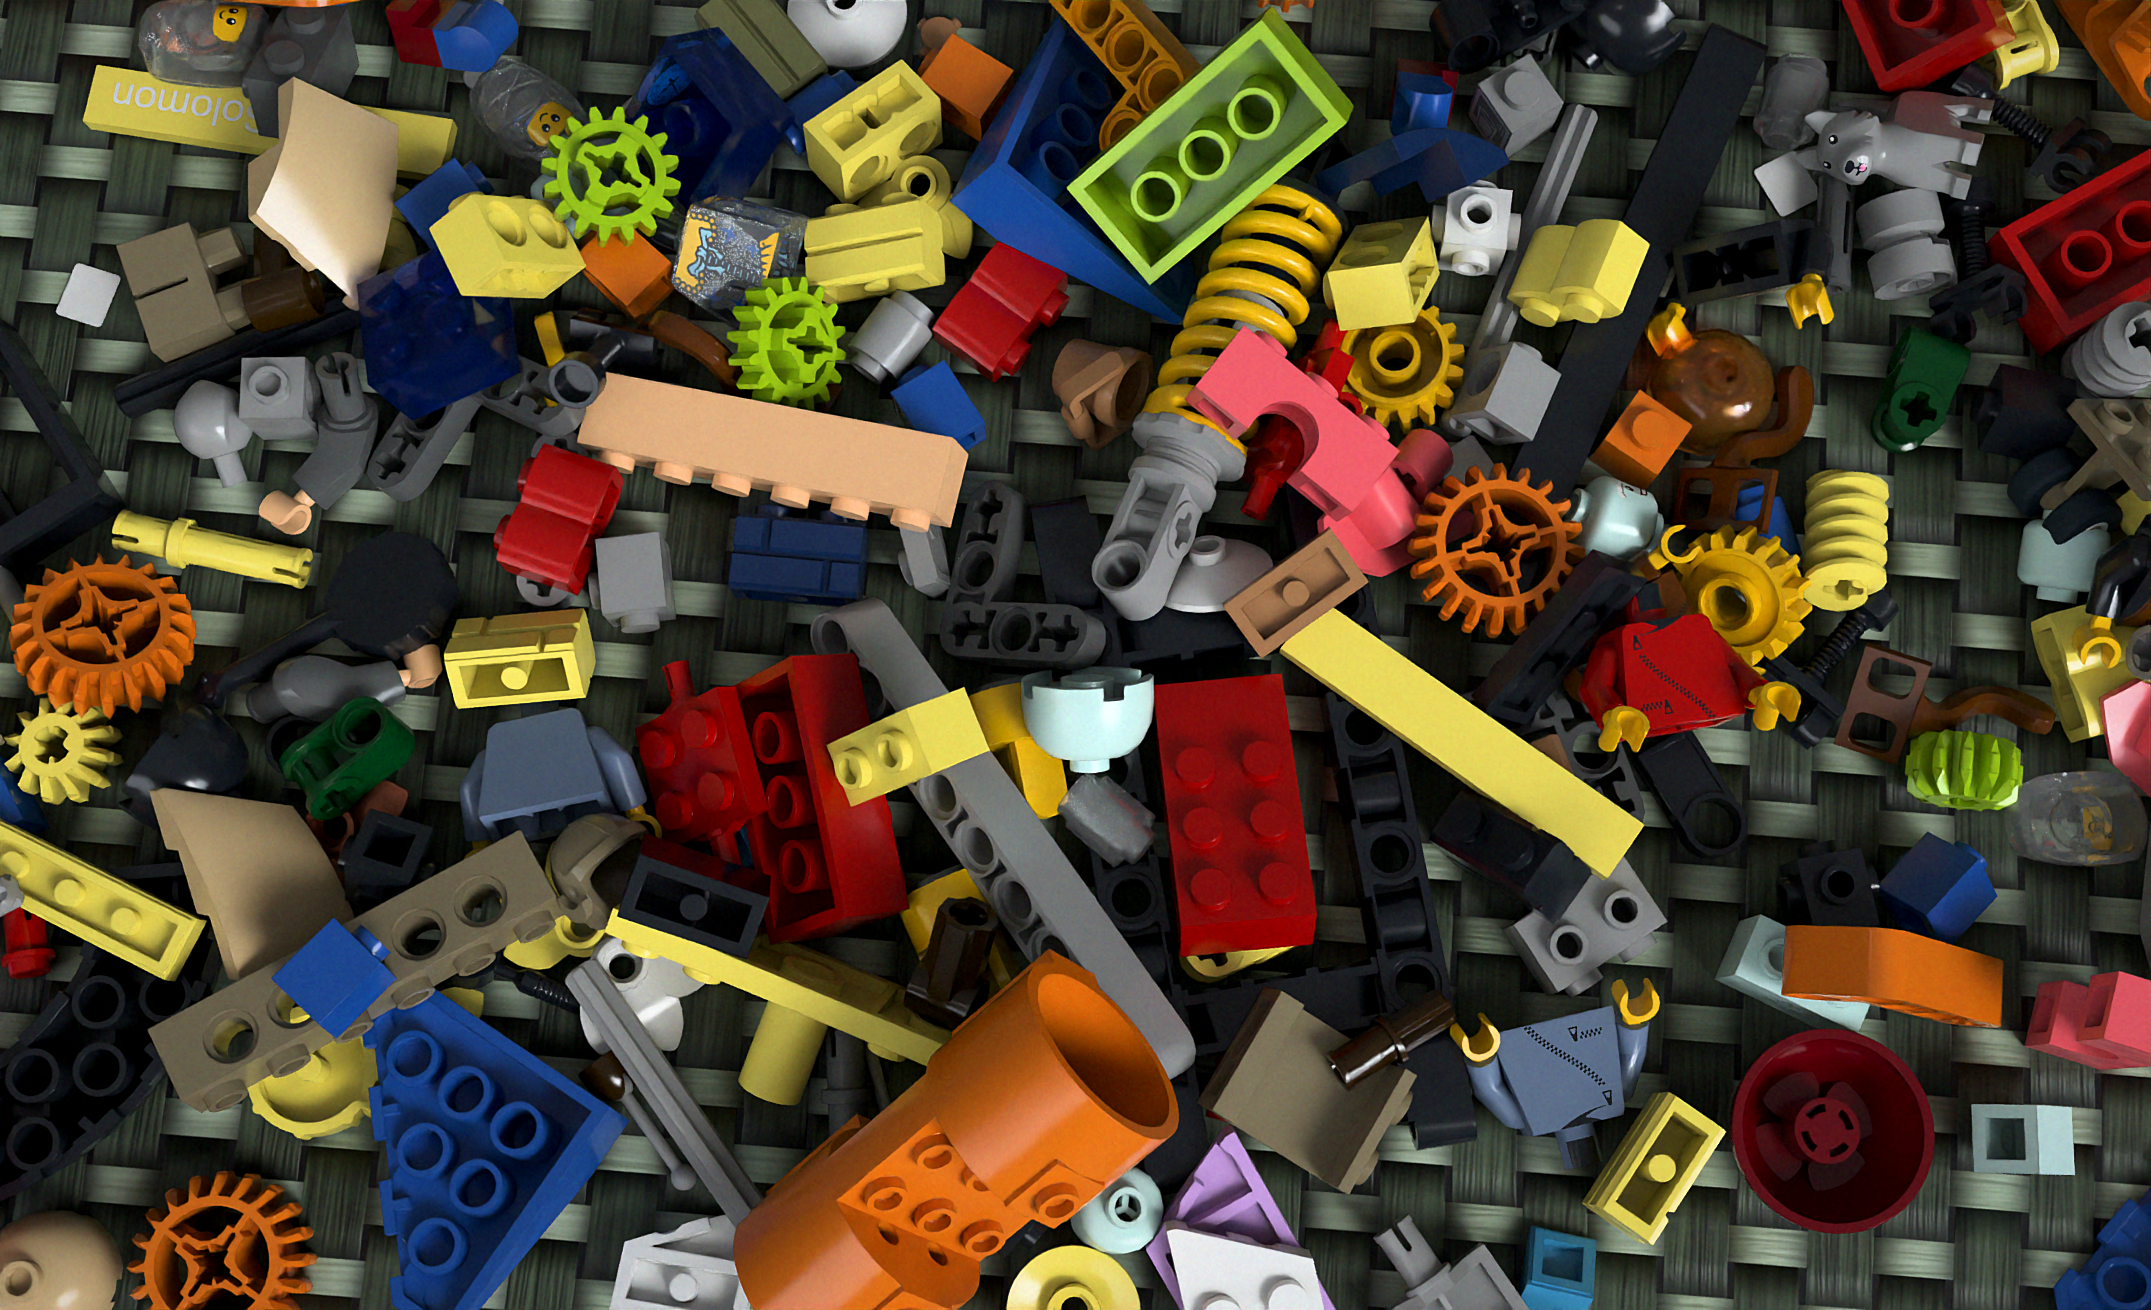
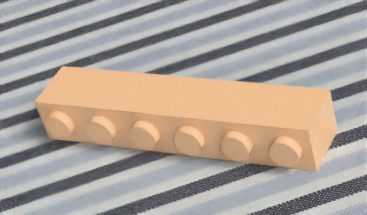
[577,372,969,532]

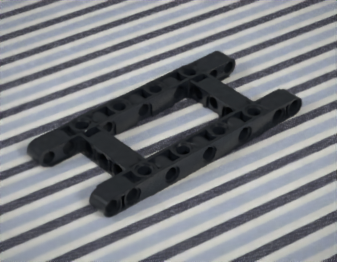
[1029,480,1477,1196]

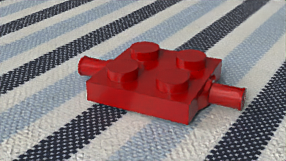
[1239,318,1355,521]
[634,660,769,866]

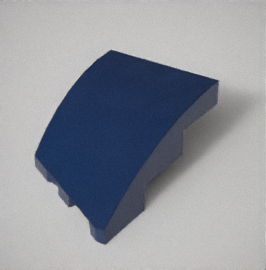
[1314,128,1511,203]

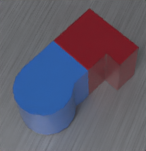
[385,0,518,72]
[1388,58,1459,136]

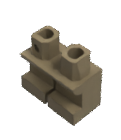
[116,222,252,364]

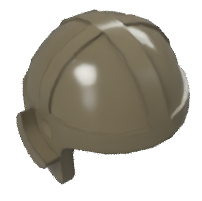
[550,812,650,930]

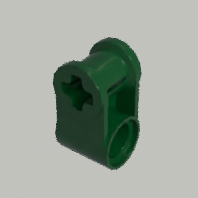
[1870,325,1971,454]
[279,696,415,821]

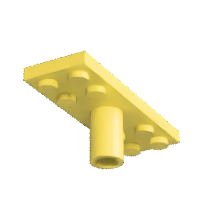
[604,904,954,1105]

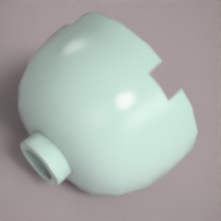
[1021,666,1154,773]

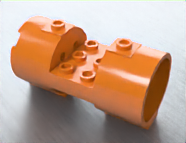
[733,949,1179,1310]

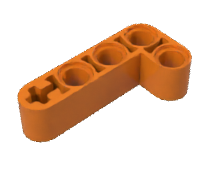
[1781,925,2004,1028]

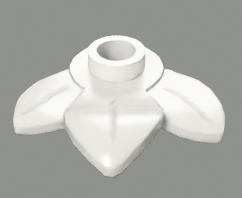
[580,936,705,1055]

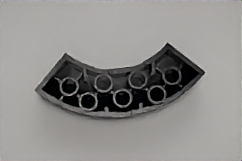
[0,862,223,1201]

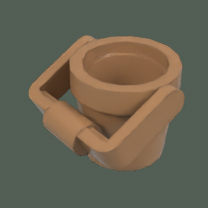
[1052,339,1154,450]

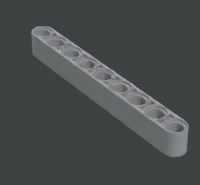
[810,597,1196,1080]

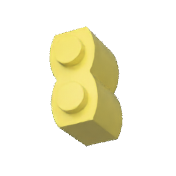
[1506,219,1650,327]
[2031,604,2151,743]

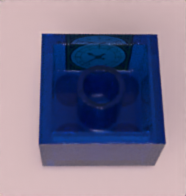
[624,27,796,213]
[357,247,521,421]

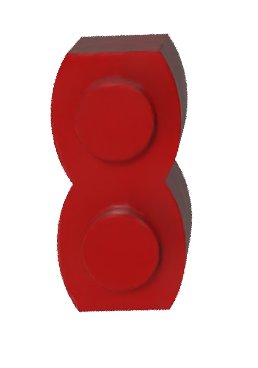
[932,241,1070,383]
[493,443,624,596]

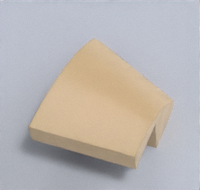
[248,77,398,311]
[149,787,354,981]

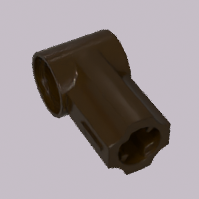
[241,226,326,333]
[903,896,999,1030]

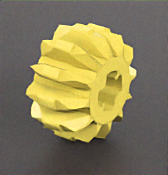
[4,697,124,805]

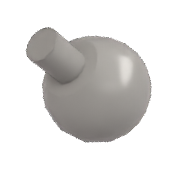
[173,380,253,488]

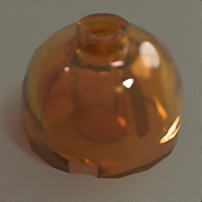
[1643,327,1775,456]

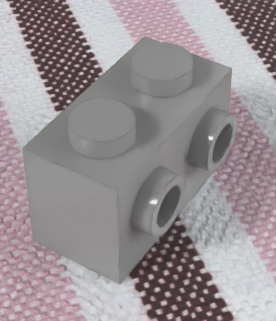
[1503,856,1668,998]

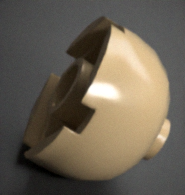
[0,1210,123,1310]

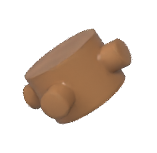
[917,17,962,60]

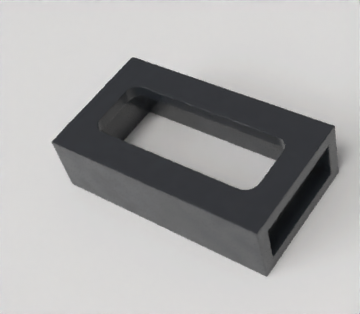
[0,318,127,575]

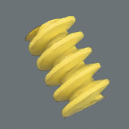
[1802,469,1889,612]

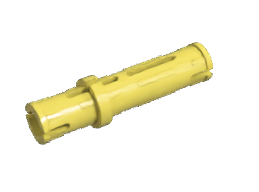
[112,510,313,589]

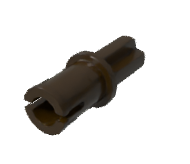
[1325,990,1456,1092]

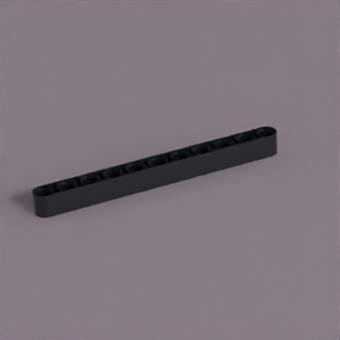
[1454,22,1769,636]

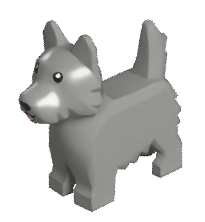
[1795,91,1995,200]

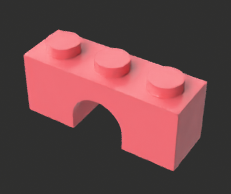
[1184,325,1400,522]
[2024,971,2151,1070]

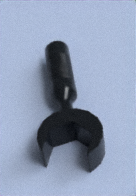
[447,950,580,1017]

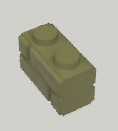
[694,0,829,125]

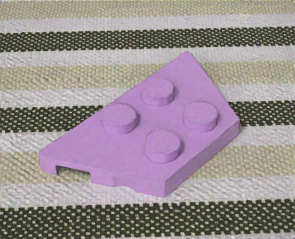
[1145,1124,1336,1310]

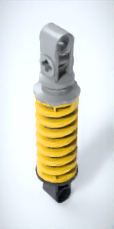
[1092,128,1353,621]

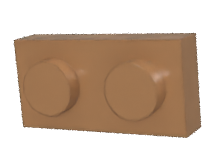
[1222,527,1369,659]

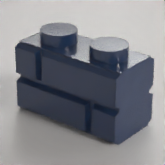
[729,505,869,607]

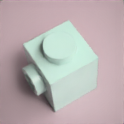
[1971,1104,2075,1175]

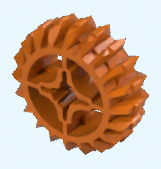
[1407,462,1586,638]
[9,552,197,720]
[126,1171,318,1310]

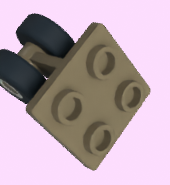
[2007,399,2151,545]

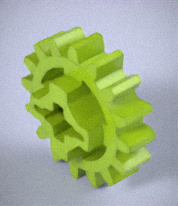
[540,106,681,248]
[727,276,847,411]

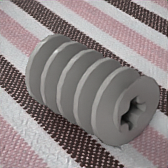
[2060,301,2151,399]

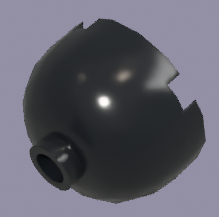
[1566,0,1687,76]
[118,703,250,832]

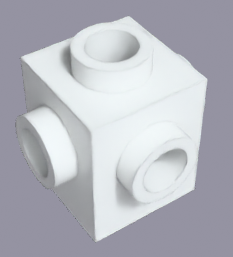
[1430,180,1521,276]

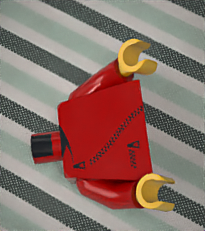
[1578,583,1801,752]

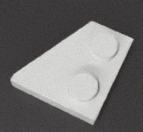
[609,1214,750,1310]
[1164,1220,1324,1310]

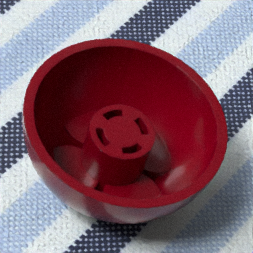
[1729,1029,1935,1234]

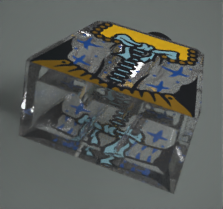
[653,195,809,330]

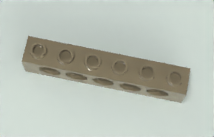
[147,830,565,1113]

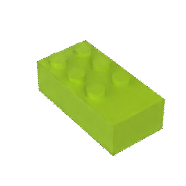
[1066,5,1354,285]

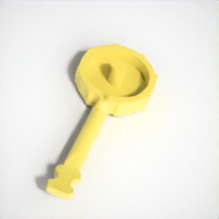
[247,1006,379,1140]

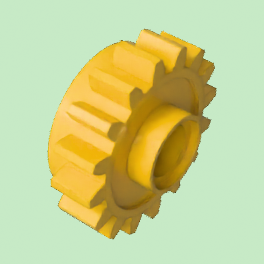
[1340,305,1465,435]
[1672,524,1813,667]

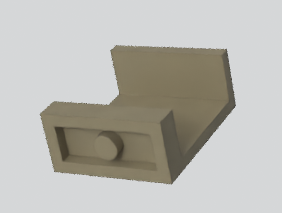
[1197,987,1417,1195]

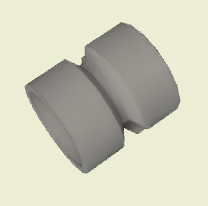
[1855,188,1957,300]

